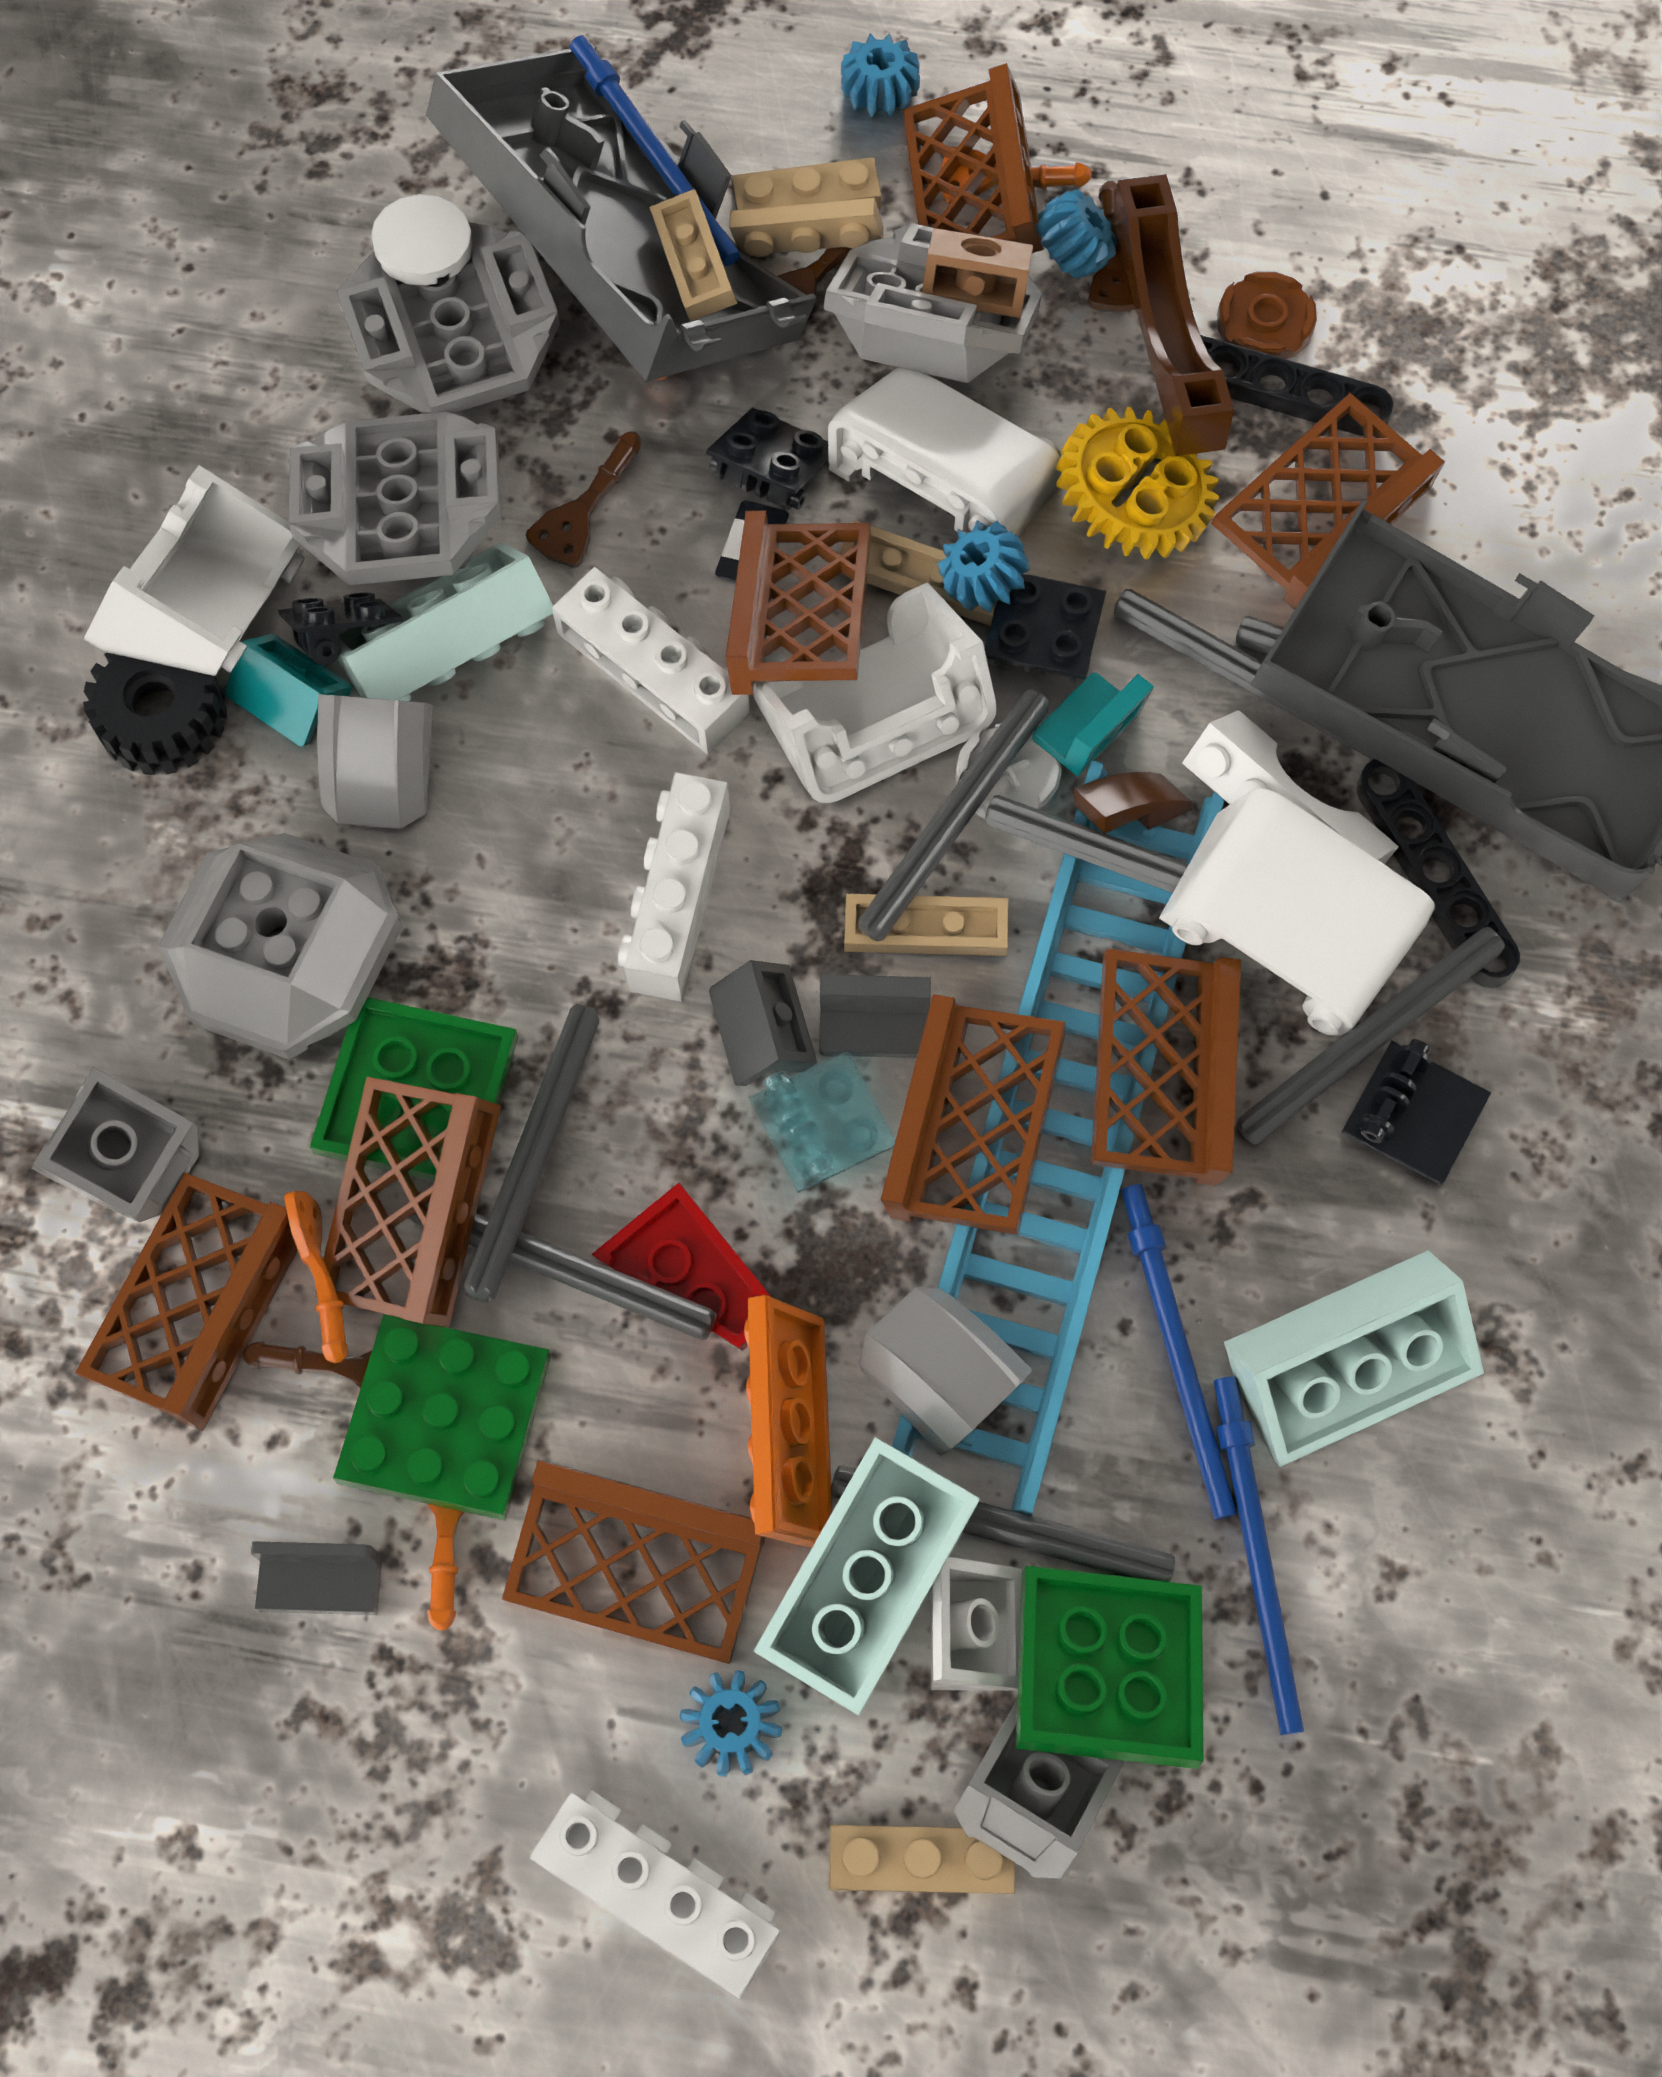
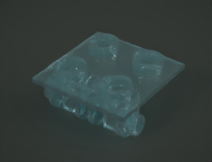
[749,1051,896,1193]

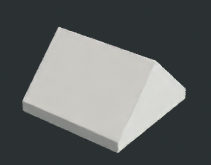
[930,1557,1022,1691]

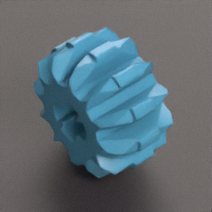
[841,32,920,118]
[1036,189,1117,279]
[937,520,1030,613]
[680,1670,782,1777]

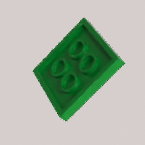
[309,997,519,1181]
[333,1314,551,1521]
[1016,1565,1204,1769]

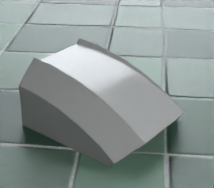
[317,694,433,829]
[31,1066,199,1222]
[858,1287,1033,1456]
[954,1700,1124,1879]

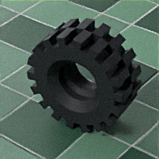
[83,652,227,775]

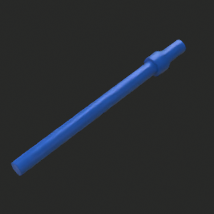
[569,35,740,266]
[1121,1184,1237,1521]
[1213,1376,1304,1736]

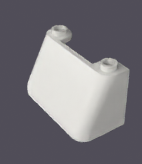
[828,367,1062,537]
[84,465,305,676]
[752,582,996,803]
[1159,788,1435,1037]

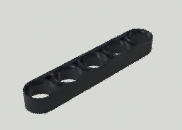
[1200,335,1394,436]
[1356,759,1520,988]

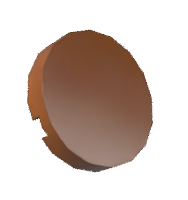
[1217,272,1317,359]

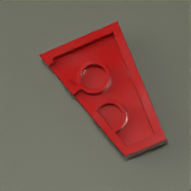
[591,1182,773,1351]

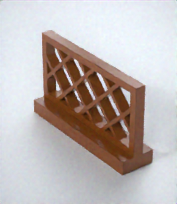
[903,63,1044,253]
[1211,393,1445,610]
[726,511,871,695]
[1091,948,1241,1186]
[881,994,1067,1235]
[314,1077,501,1327]
[75,1172,298,1431]
[502,1460,766,1664]

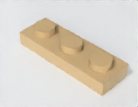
[732,157,881,210]
[649,189,737,322]
[729,198,884,257]
[844,894,1008,956]
[829,1825,1015,1894]

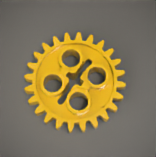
[1056,407,1219,559]

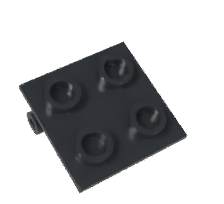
[706,407,829,511]
[985,574,1106,682]
[278,592,403,665]
[1342,1039,1491,1186]

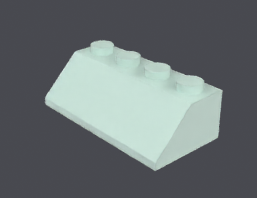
[337,542,553,701]
[1224,1250,1484,1467]
[753,1437,980,1716]

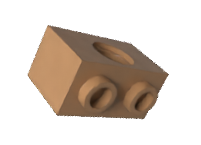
[922,228,1033,318]

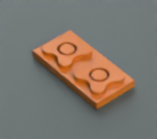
[744,1295,832,1548]

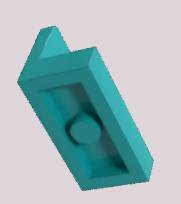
[225,633,353,746]
[1032,672,1154,777]

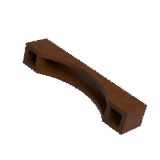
[1112,174,1234,456]

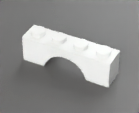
[1182,710,1399,864]

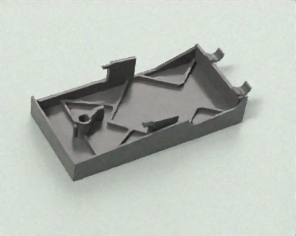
[426,45,817,382]
[1250,499,1662,902]

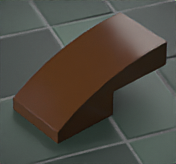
[1074,772,1192,834]

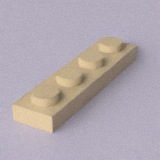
[839,520,997,626]

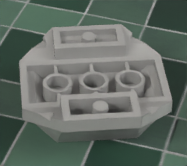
[336,222,560,414]
[824,223,1042,383]
[289,411,501,586]
[158,833,403,1060]

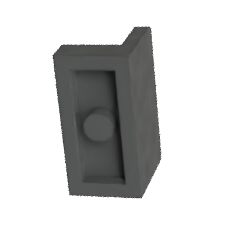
[709,960,817,1086]
[819,974,931,1058]
[251,1541,383,1615]

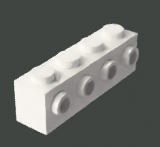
[552,567,750,755]
[618,772,730,1002]
[529,1790,781,1998]

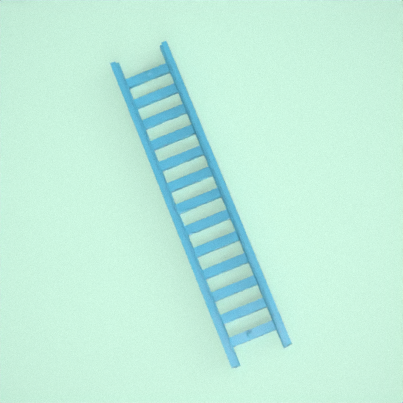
[892,760,1224,1516]

